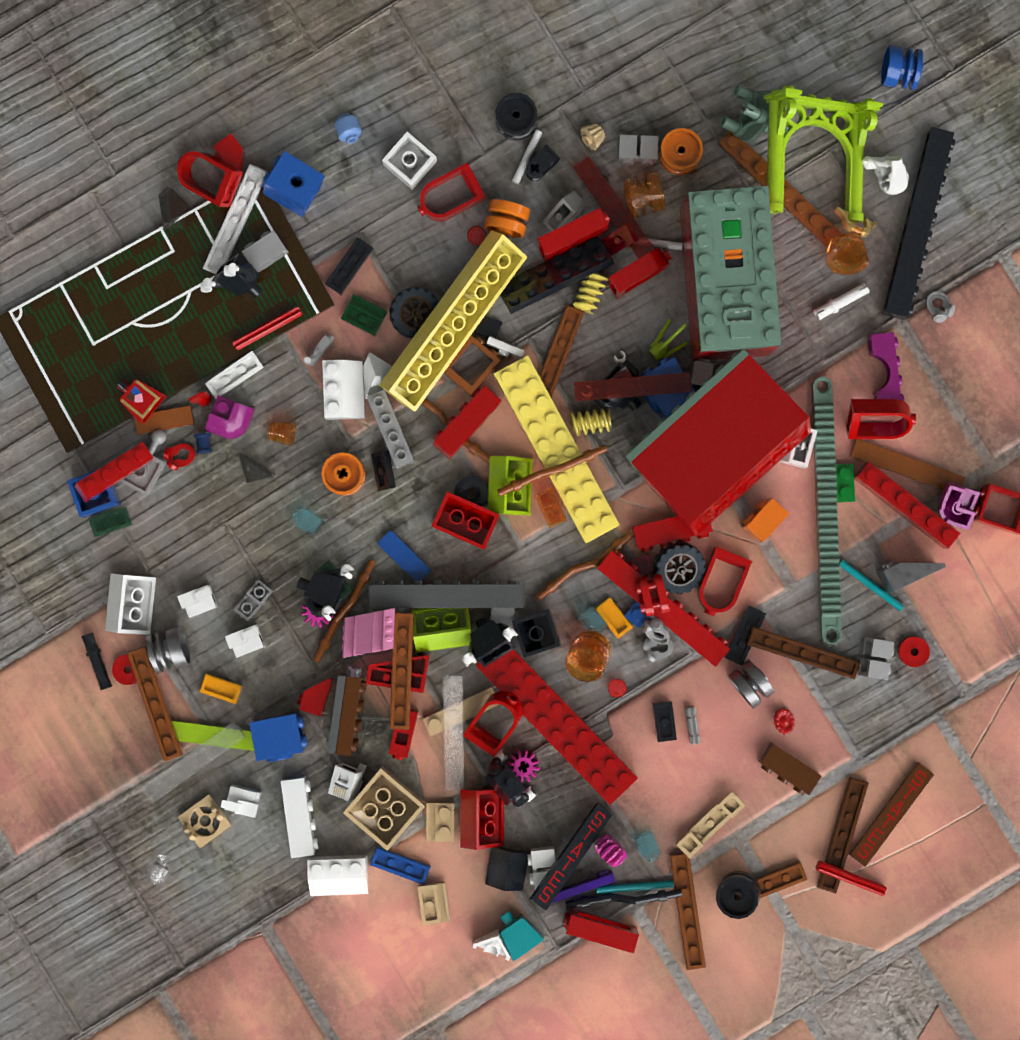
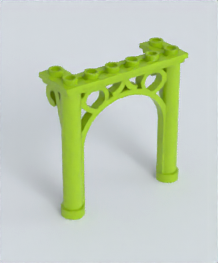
[764,86,883,223]

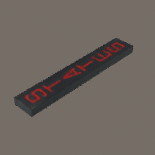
[529,803,612,911]

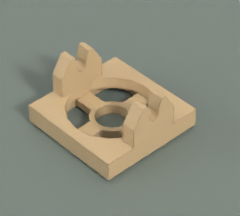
[178,794,232,848]

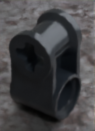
[526,145,561,182]

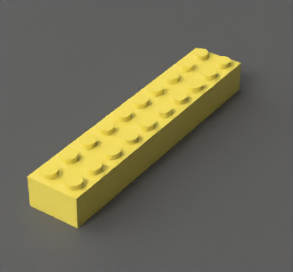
[379,230,527,412]
[494,355,619,544]

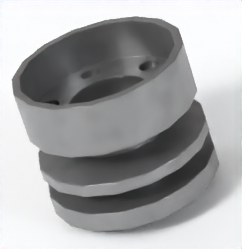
[146,626,191,673]

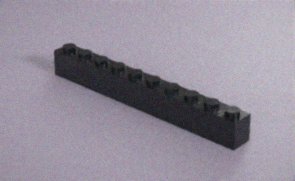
[882,127,956,320]

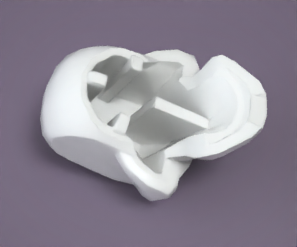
[862,155,909,195]

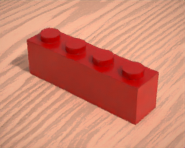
[433,386,502,460]
[74,442,153,503]
[632,516,713,552]

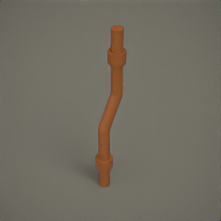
[421,398,490,463]
[497,445,607,497]
[535,531,634,601]
[312,559,376,663]

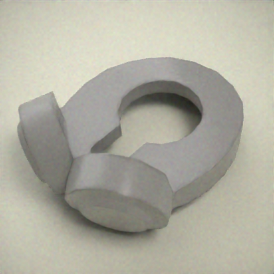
[926,291,955,323]
[642,619,670,644]
[643,636,674,663]

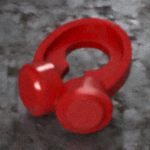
[164,443,195,471]

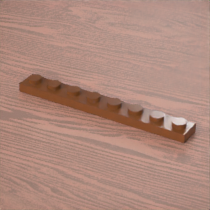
[718,131,842,249]

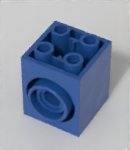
[262,151,325,218]
[640,357,696,419]
[249,711,308,762]

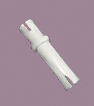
[813,282,869,321]

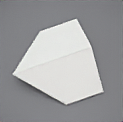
[363,353,392,399]
[472,928,510,961]

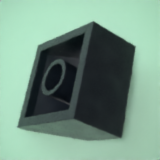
[512,609,562,658]

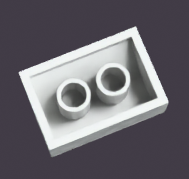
[322,360,365,420]
[105,573,156,635]
[307,855,368,896]

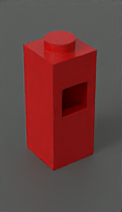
[388,709,419,760]

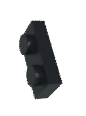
[371,450,396,491]
[652,701,677,742]

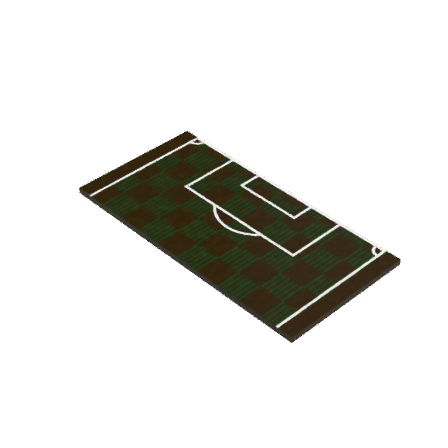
[0,183,335,453]

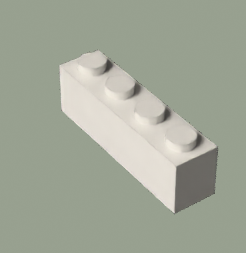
[281,776,319,858]

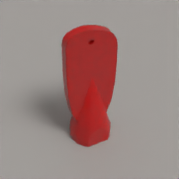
[189,391,212,407]

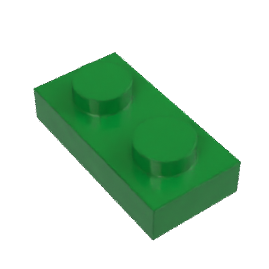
[835,464,855,503]

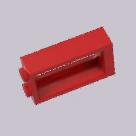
[537,208,610,261]
[563,908,639,954]

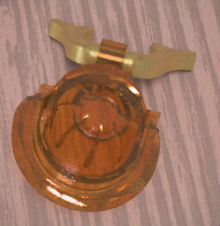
[827,207,877,275]

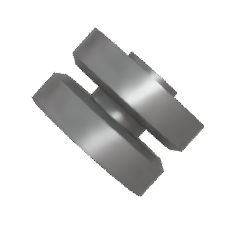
[727,659,775,709]

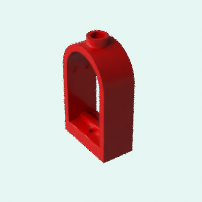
[177,151,243,207]
[417,162,486,222]
[607,248,672,299]
[846,399,916,439]
[698,547,752,617]
[462,691,523,757]

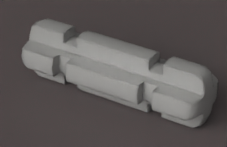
[685,707,701,745]

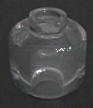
[145,854,174,884]

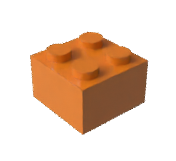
[741,498,790,543]

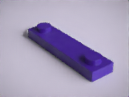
[552,870,615,903]

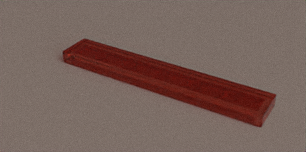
[573,156,655,259]
[574,372,692,401]

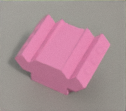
[342,608,395,658]

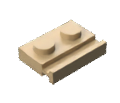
[426,802,455,842]
[417,882,451,925]

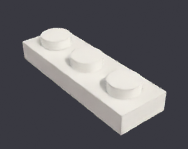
[205,351,264,399]

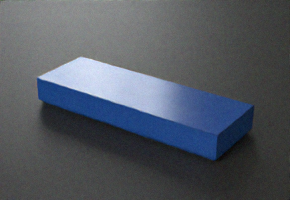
[377,530,431,581]
[370,846,431,885]

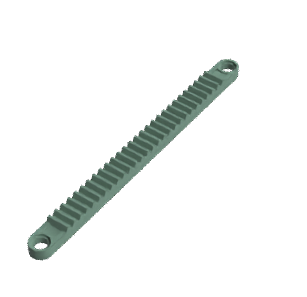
[812,376,841,645]

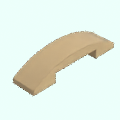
[676,791,745,859]

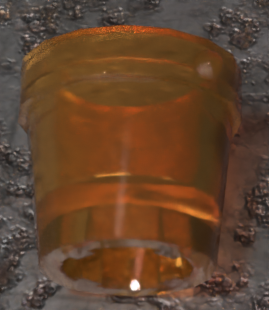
[268,421,296,446]

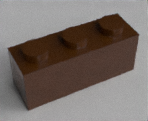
[758,742,822,795]

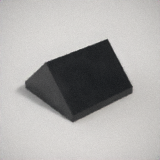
[485,847,530,891]

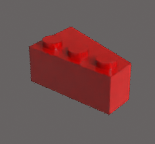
[366,654,430,693]

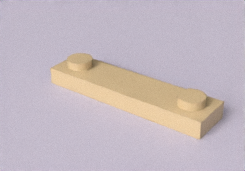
[422,687,500,737]

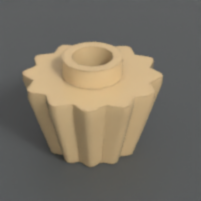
[580,123,605,150]

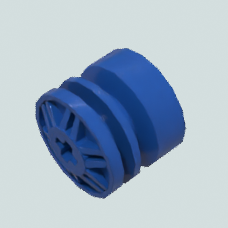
[881,45,923,90]

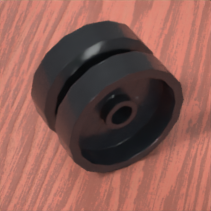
[495,93,537,141]
[716,871,761,919]

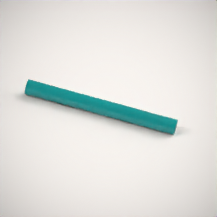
[839,559,904,611]
[596,880,674,894]

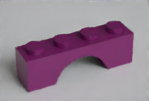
[867,332,904,401]

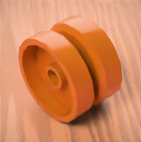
[659,128,703,176]
[484,199,531,238]
[321,452,366,496]

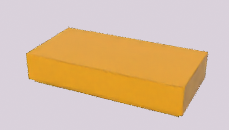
[595,597,633,639]
[199,673,242,704]

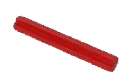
[232,306,302,350]
[815,861,887,896]

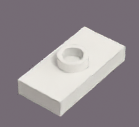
[487,336,525,359]

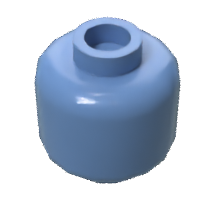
[334,113,362,143]

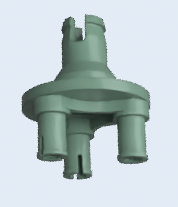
[719,84,789,143]

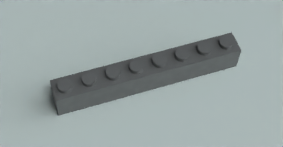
[369,580,525,608]

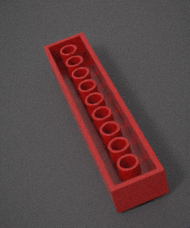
[475,649,638,805]

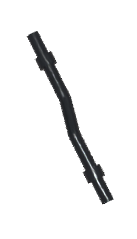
[565,889,682,909]

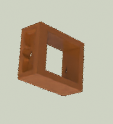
[443,335,501,396]

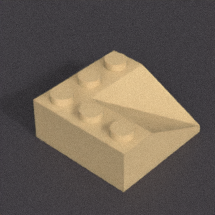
[343,766,426,851]

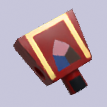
[117,379,166,424]

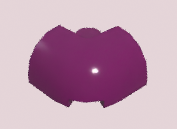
[205,395,255,439]
[938,481,980,530]

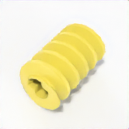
[573,273,608,314]
[571,408,611,436]

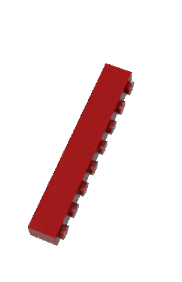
[596,550,730,667]

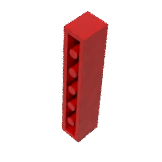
[854,462,961,549]

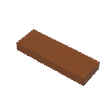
[134,406,195,435]
[755,861,808,898]

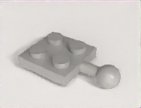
[120,429,166,496]

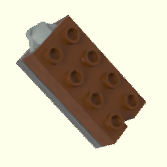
[327,665,367,756]

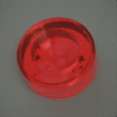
[467,226,486,246]
[607,678,627,698]

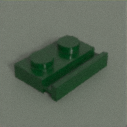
[341,294,388,337]

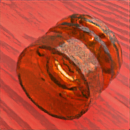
[624,171,666,218]
[565,630,611,682]

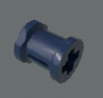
[194,433,213,454]

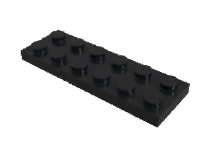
[500,236,614,314]

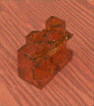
[534,487,567,528]

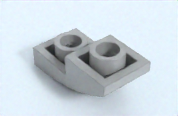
[233,579,273,623]

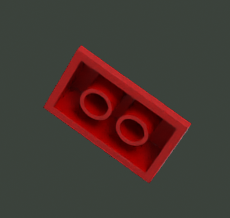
[431,492,500,550]
[460,788,504,850]

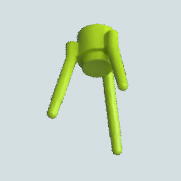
[649,319,688,361]

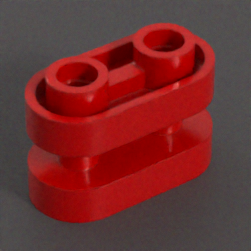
[635,574,669,617]

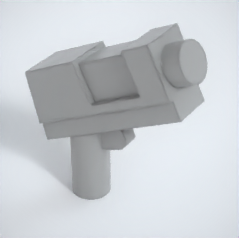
[304,334,334,366]

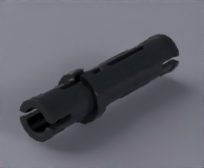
[81,632,112,691]

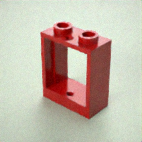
[973,484,1020,535]

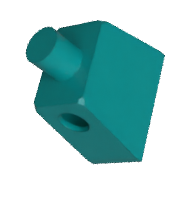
[500,910,544,961]

